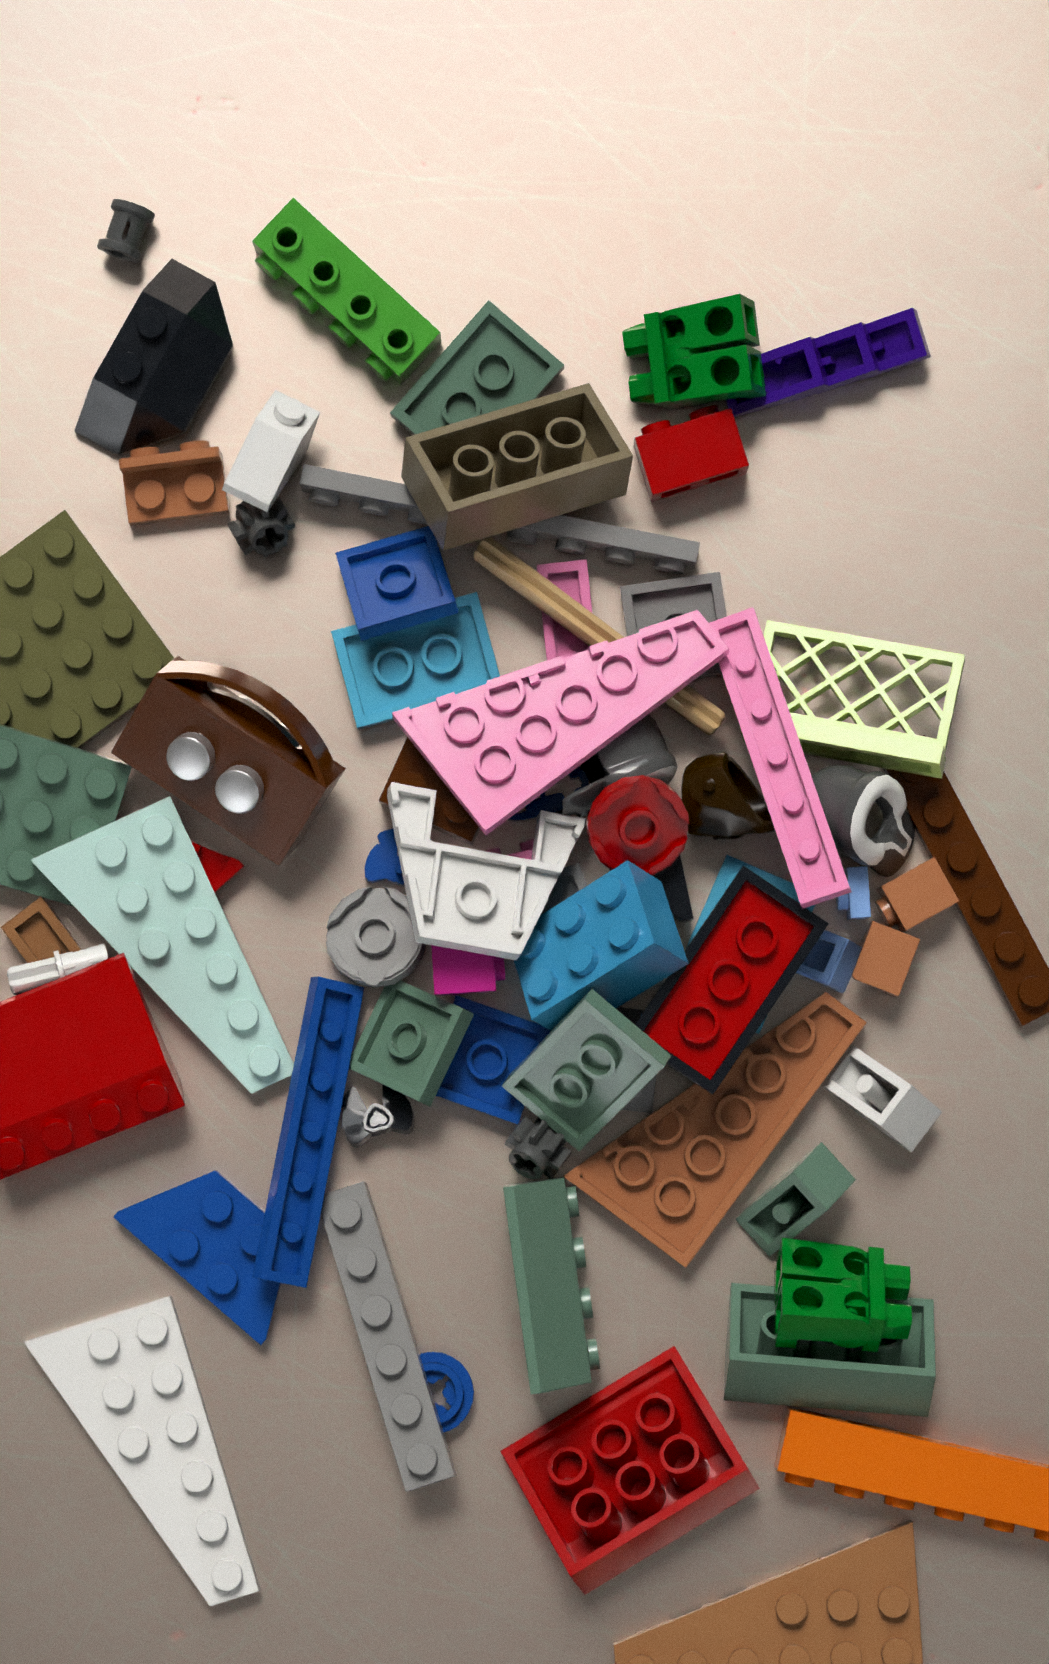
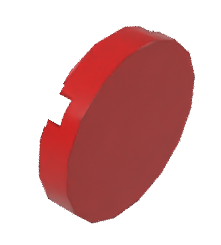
[586,775,689,875]

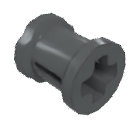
[97,199,155,263]

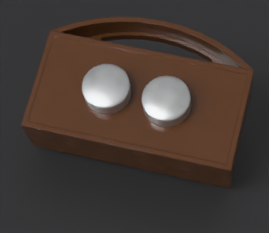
[111,656,346,866]

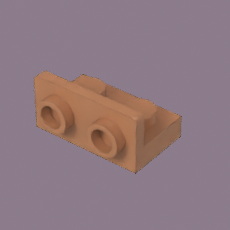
[119,440,230,526]

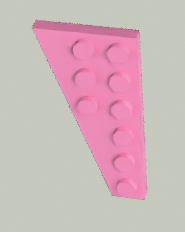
[392,610,729,835]

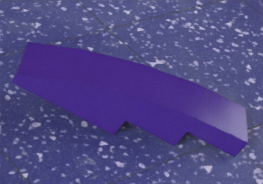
[726,308,931,417]

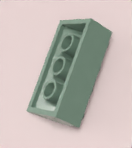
[503,1177,600,1395]
[724,1283,936,1417]

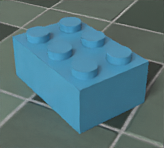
[514,860,689,1031]

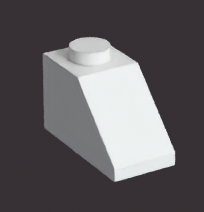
[222,390,320,512]
[821,1044,942,1152]

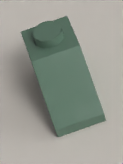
[735,1142,856,1257]

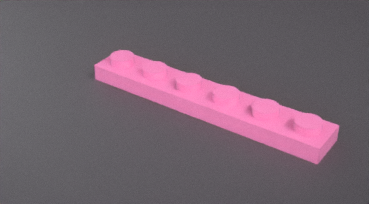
[709,607,852,909]

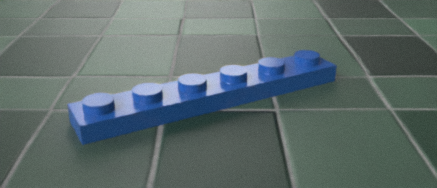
[252,976,365,1288]

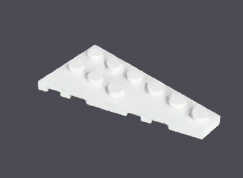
[24,1295,261,1606]

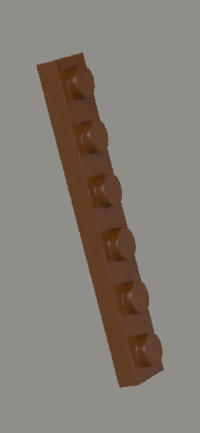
[883,735,1049,1026]

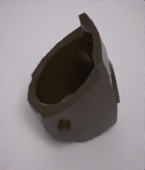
[681,752,775,840]

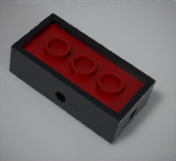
[635,865,829,1095]

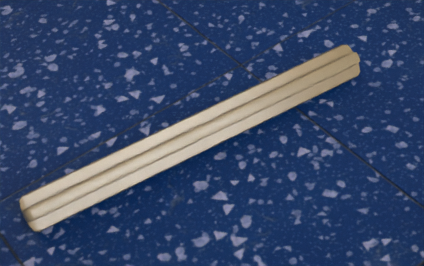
[473,537,726,735]

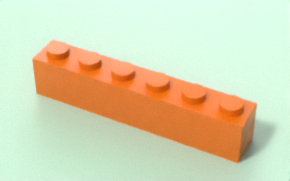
[774,1406,1049,1542]

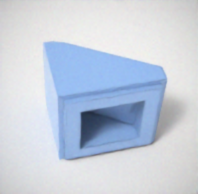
[796,930,862,993]

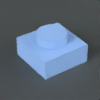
[836,866,871,920]

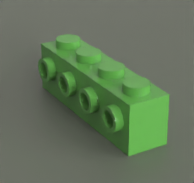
[252,198,442,385]

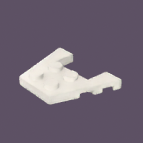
[387,782,586,960]

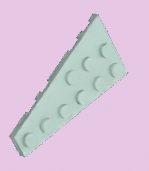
[31,796,294,1094]

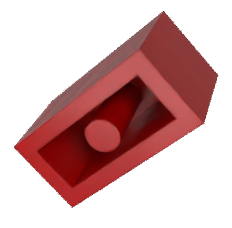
[633,405,749,503]

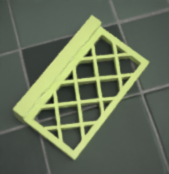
[740,620,965,779]

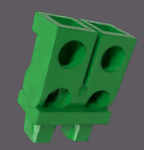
[622,294,766,410]
[774,1238,912,1352]

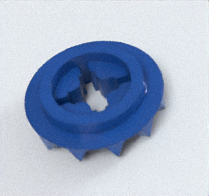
[420,1352,474,1433]

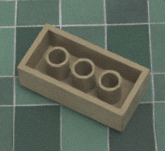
[401,383,633,551]

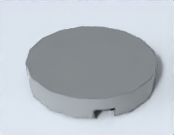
[326,887,426,988]

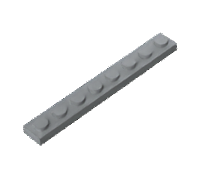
[299,464,700,574]

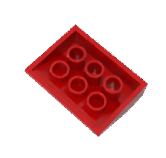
[0,953,185,1180]
[500,1346,760,1595]

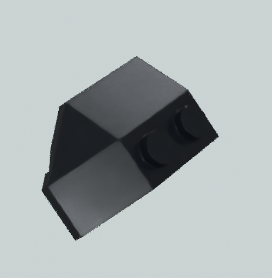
[74,258,234,456]

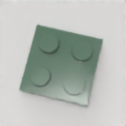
[349,980,474,1107]

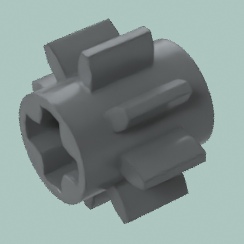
[228,497,295,558]
[505,1117,572,1179]

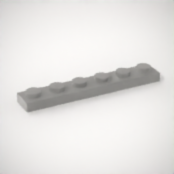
[321,1181,457,1492]

